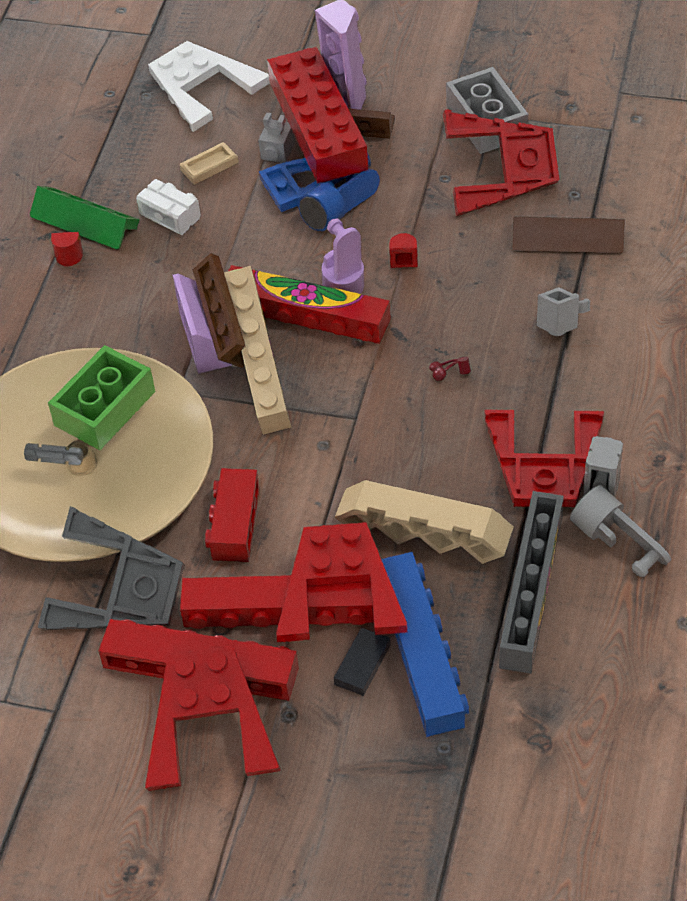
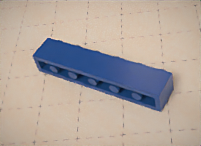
[381,552,469,737]

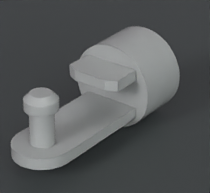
[570,485,671,577]

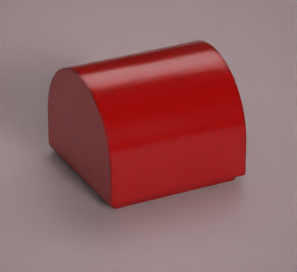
[51,232,83,266]
[389,233,418,268]

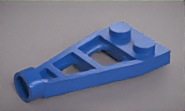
[259,152,371,212]

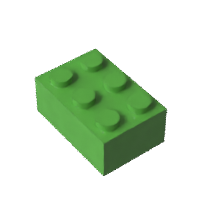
[48,345,156,450]

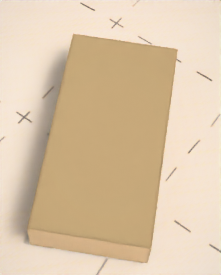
[180,142,238,185]

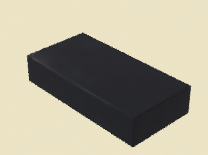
[334,628,391,696]

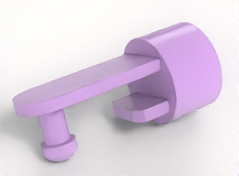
[322,219,364,294]

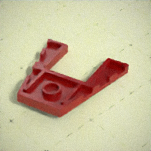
[443,109,560,216]
[485,410,604,507]
[276,522,408,642]
[145,645,281,791]

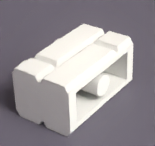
[136,179,201,235]

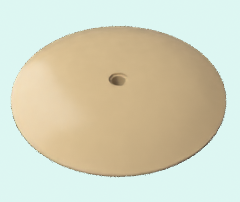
[0,348,213,562]

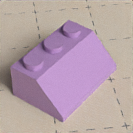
[173,274,232,374]

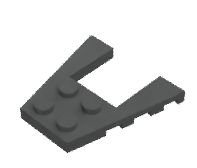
[38,506,185,630]

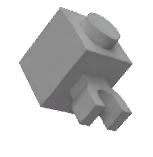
[259,113,295,163]
[537,287,590,336]

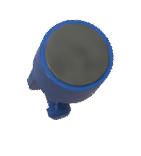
[298,169,380,231]

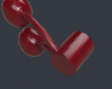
[429,357,471,381]

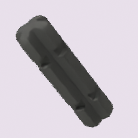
[24,443,84,466]

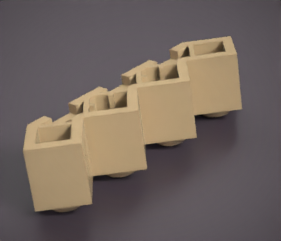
[335,480,514,564]

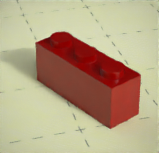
[205,468,260,562]

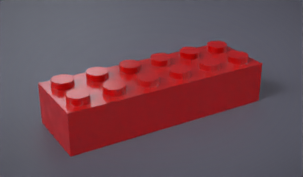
[267,46,368,184]

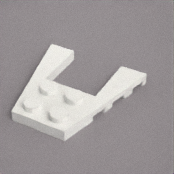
[148,41,270,132]

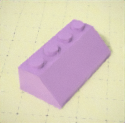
[315,0,367,110]

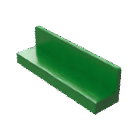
[30,186,140,249]

